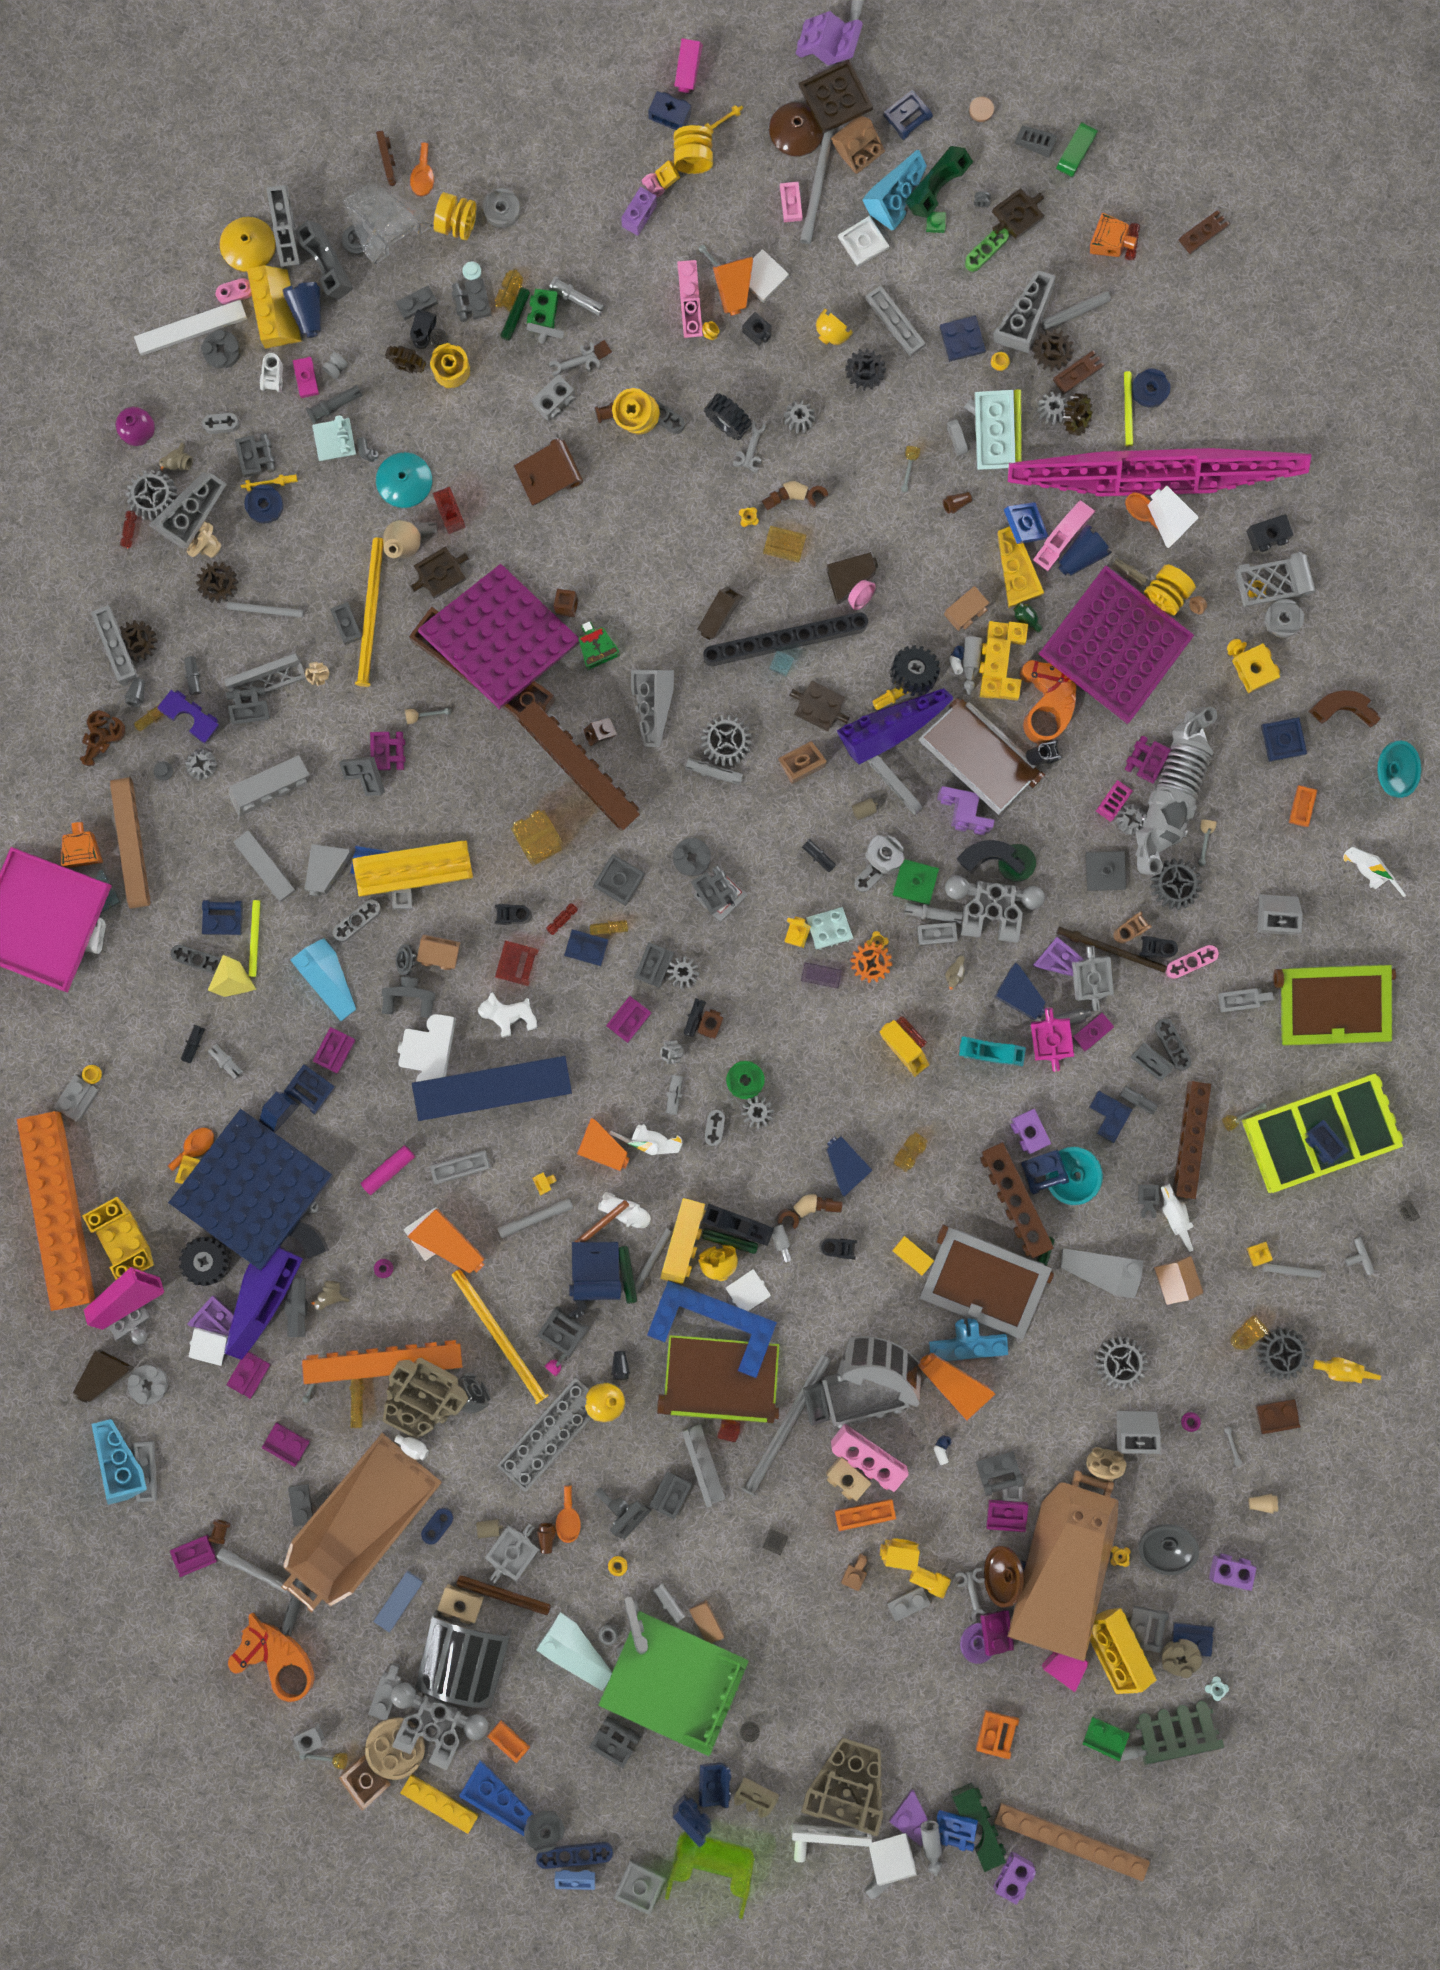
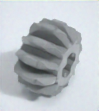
[1037,391,1068,426]
[784,400,816,434]
[667,956,699,989]
[741,1096,774,1129]

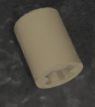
[851,798,878,821]
[477,1519,503,1539]

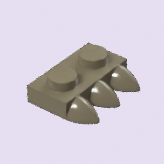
[734,1777,779,1818]

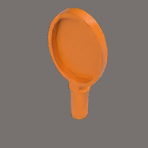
[410,142,434,196]
[1125,493,1158,530]
[168,1128,215,1171]
[556,1485,581,1543]

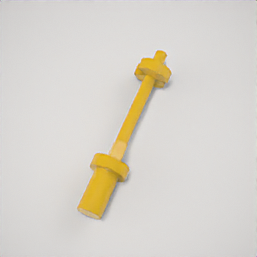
[704,105,743,134]
[241,474,298,491]

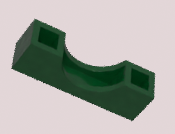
[905,146,973,218]
[950,1782,1007,1872]

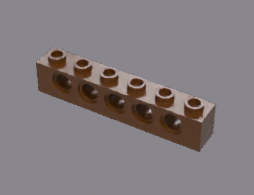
[1173,1081,1211,1199]
[980,1142,1054,1259]

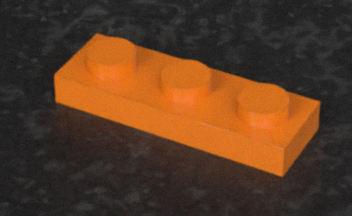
[835,1499,896,1531]

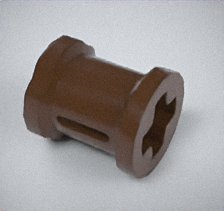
[595,402,614,423]
[208,1519,231,1544]

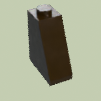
[826,552,878,605]
[697,586,743,640]
[73,1349,134,1403]

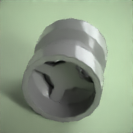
[322,352,348,379]

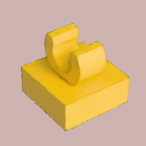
[655,160,680,189]
[532,1172,557,1196]
[1247,1242,1273,1267]

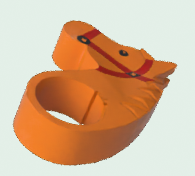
[1019,660,1076,744]
[228,1612,315,1702]

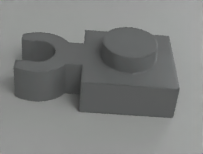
[1138,1185,1159,1218]

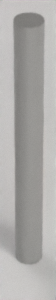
[227,602,304,617]
[635,1228,673,1293]

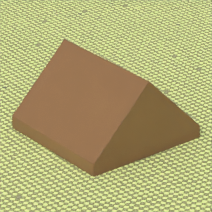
[778,741,827,784]
[1154,1256,1203,1305]
[339,1755,391,1811]

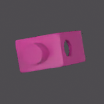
[1041,1652,1088,1692]

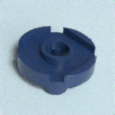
[1132,369,1171,408]
[244,485,283,524]

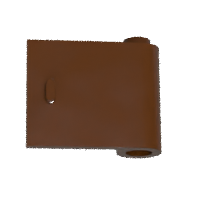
[514,438,583,506]

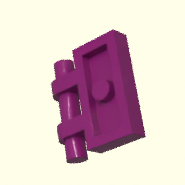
[370,732,406,771]
[1124,736,1171,784]

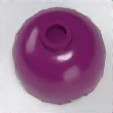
[115,406,155,446]

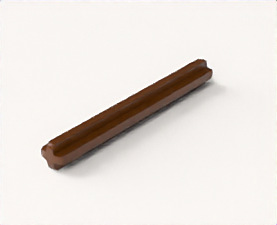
[456,1575,551,1615]

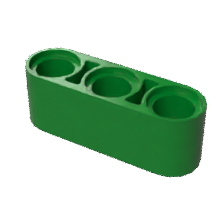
[1056,122,1098,177]

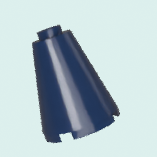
[282,282,321,338]
[1058,524,1112,576]

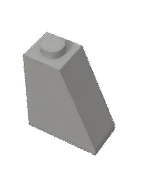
[304,844,352,897]

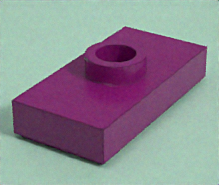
[1072,1013,1114,1052]

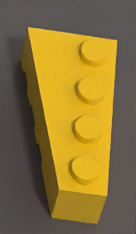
[660,1198,706,1285]

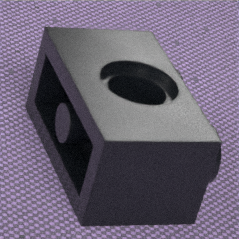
[1246,514,1294,552]

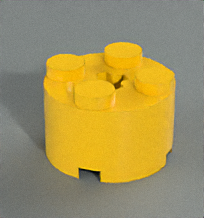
[430,343,470,389]

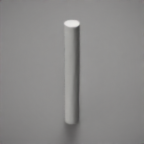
[1262,1263,1322,1278]

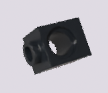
[742,312,772,346]

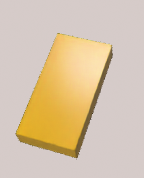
[892,1236,934,1276]

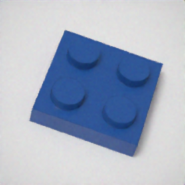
[1004,502,1048,544]

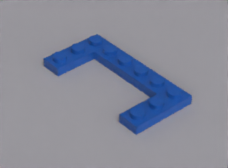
[647,1281,777,1378]

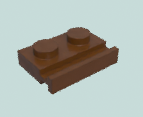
[1256,1399,1301,1434]

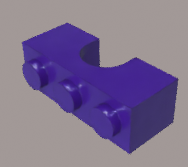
[157,690,219,745]

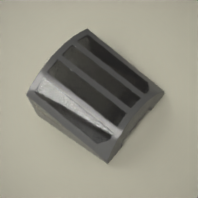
[415,1609,512,1708]

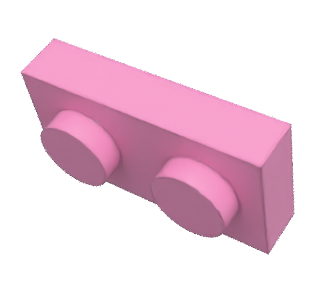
[780,182,803,223]

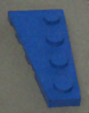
[459,1760,534,1836]

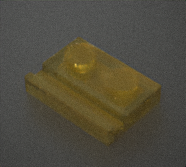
[763,526,806,563]

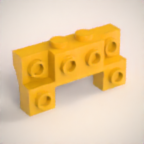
[979,621,1028,701]

